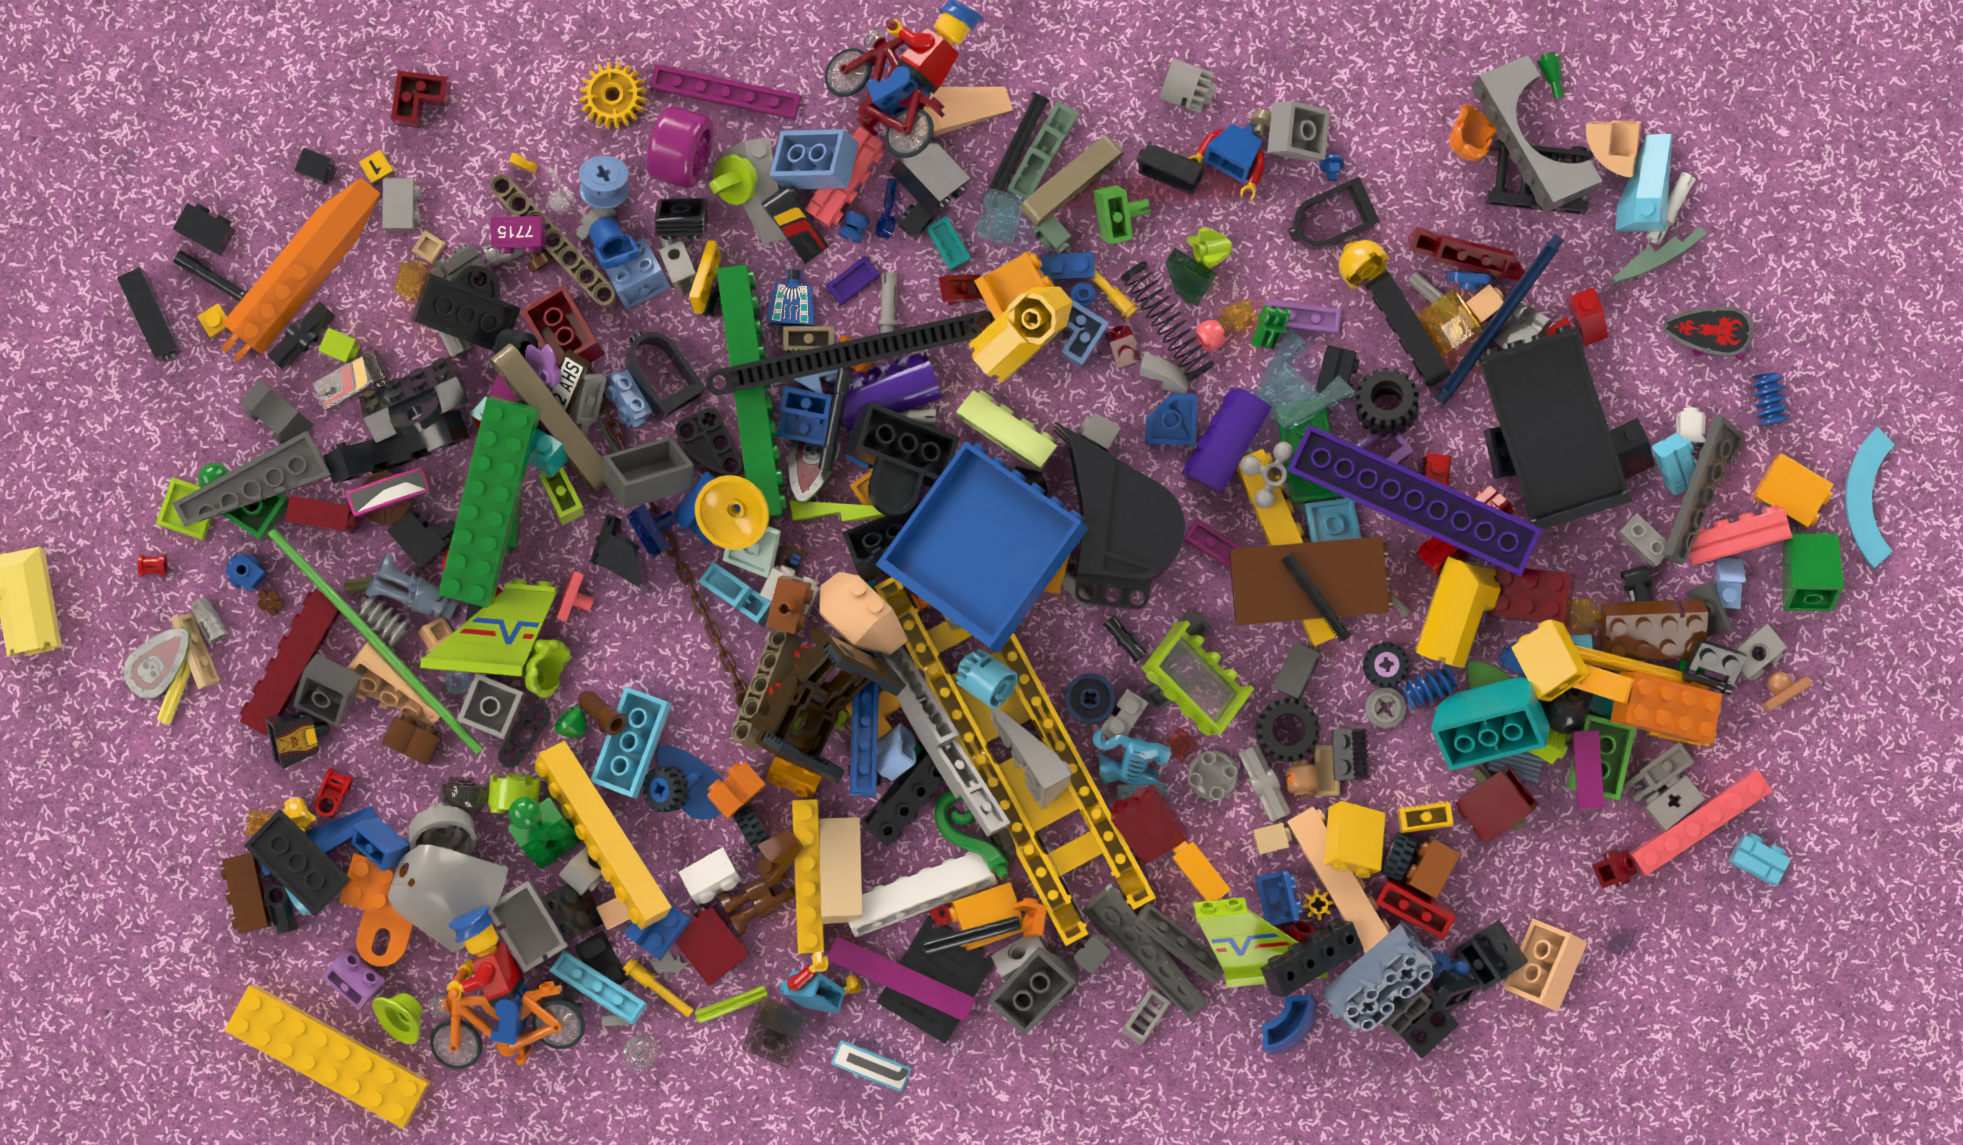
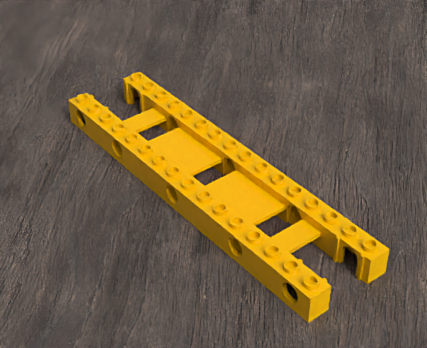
[874,577,1156,946]

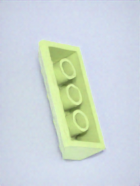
[956,390,1057,472]

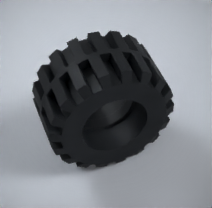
[1355,368,1419,437]
[1255,698,1321,762]

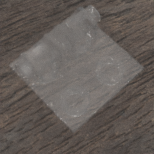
[540,162,578,215]

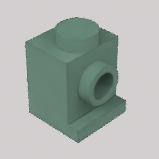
[1032,215,1071,254]

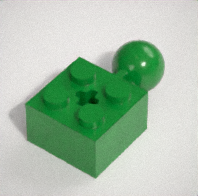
[198,462,290,541]
[508,797,582,870]

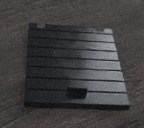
[876,915,994,1045]

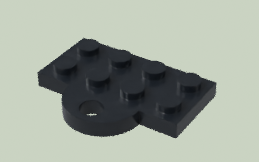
[411,265,520,352]

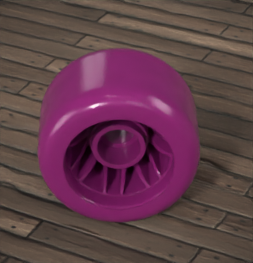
[646,107,713,188]

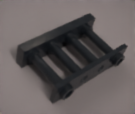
[1485,138,1593,215]

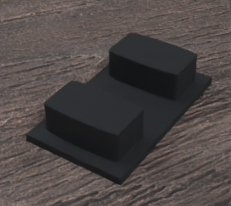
[574,931,629,985]

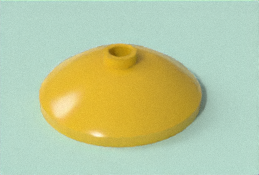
[695,475,769,550]

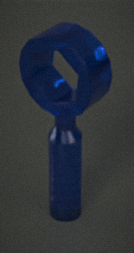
[876,178,897,240]

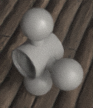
[1240,442,1294,509]

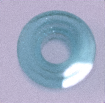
[444,671,470,695]

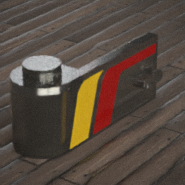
[312,350,392,410]

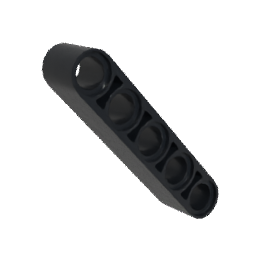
[1365,271,1451,388]

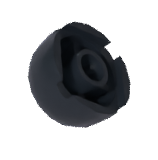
[1539,687,1589,734]

